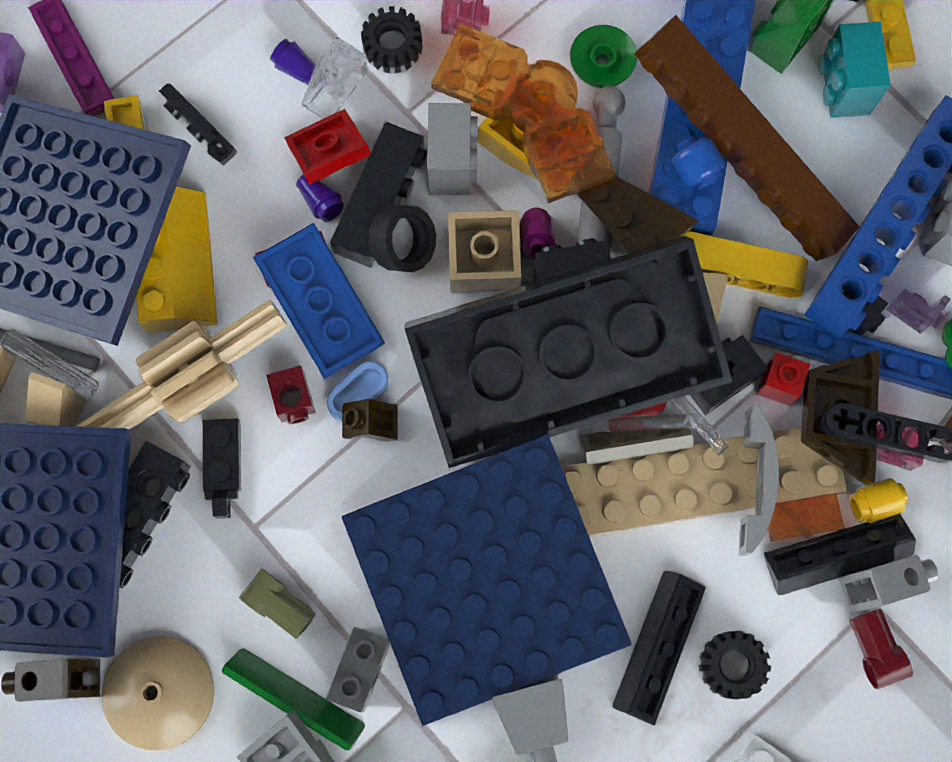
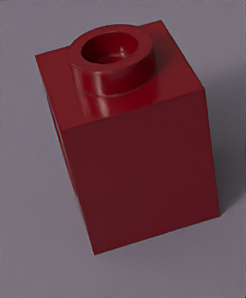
[266,365,316,424]

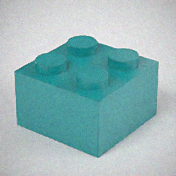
[819,21,891,118]

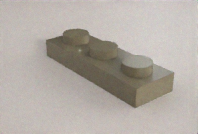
[579,418,694,465]

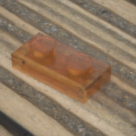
[768,493,845,542]

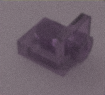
[886,289,951,334]

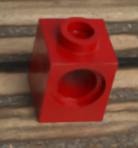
[756,352,810,406]

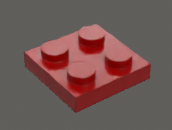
[284,109,371,184]

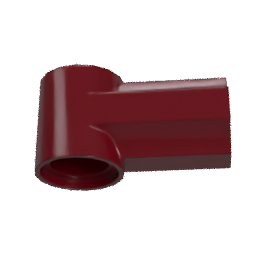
[849,609,913,690]

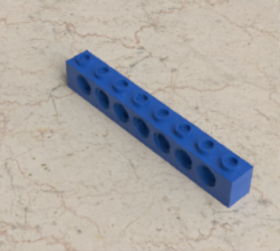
[804,95,952,338]

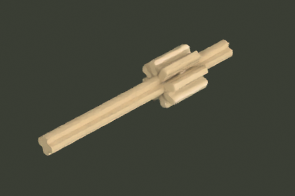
[76,299,288,429]

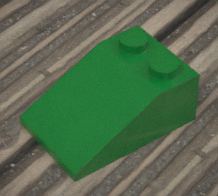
[750,0,834,74]

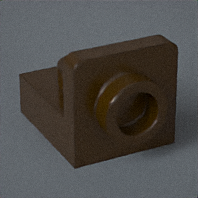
[342,399,398,442]

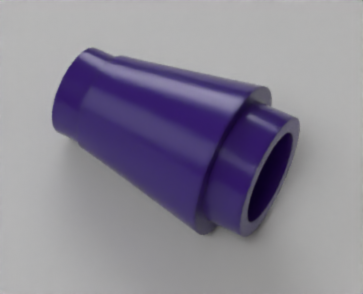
[270,38,321,87]
[296,175,344,222]

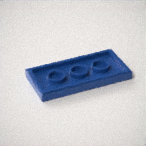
[252,223,385,379]

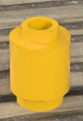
[849,478,908,523]

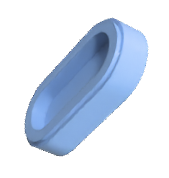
[326,361,389,422]

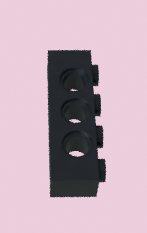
[120,440,191,589]

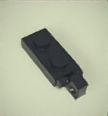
[159,83,238,166]
[202,418,241,519]

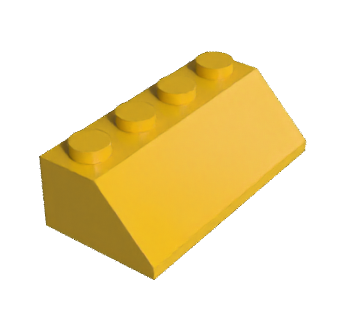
[136,186,218,333]

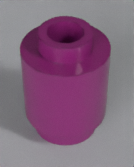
[519,207,556,259]

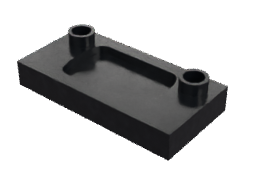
[404,236,732,468]

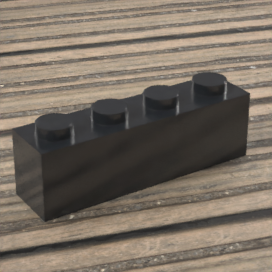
[330,121,428,268]

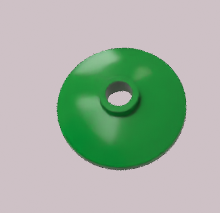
[570,25,637,88]

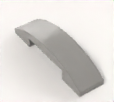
[738,405,779,556]

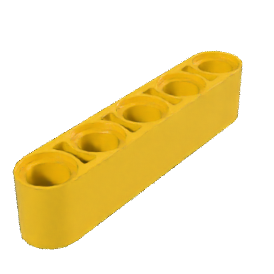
[684,231,809,298]

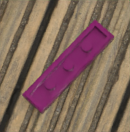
[27,0,115,117]

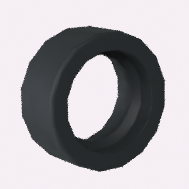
[368,205,437,272]

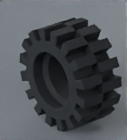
[361,6,422,73]
[699,630,771,700]

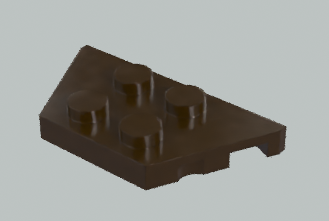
[801,350,880,486]

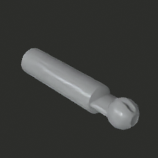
[577,86,626,250]

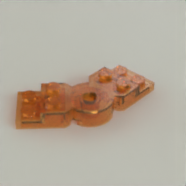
[431,23,615,203]

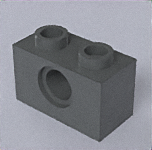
[326,627,391,713]

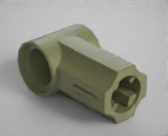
[238,568,316,639]

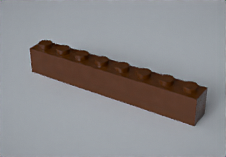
[634,15,860,262]

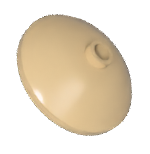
[102,636,215,751]

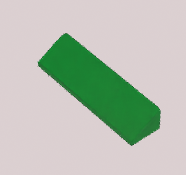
[221,648,365,751]

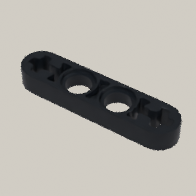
[821,403,952,463]

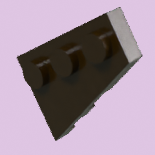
[574,167,699,253]

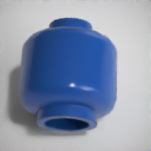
[671,134,725,190]

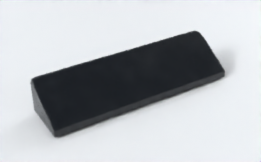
[764,514,916,595]
[612,571,706,726]

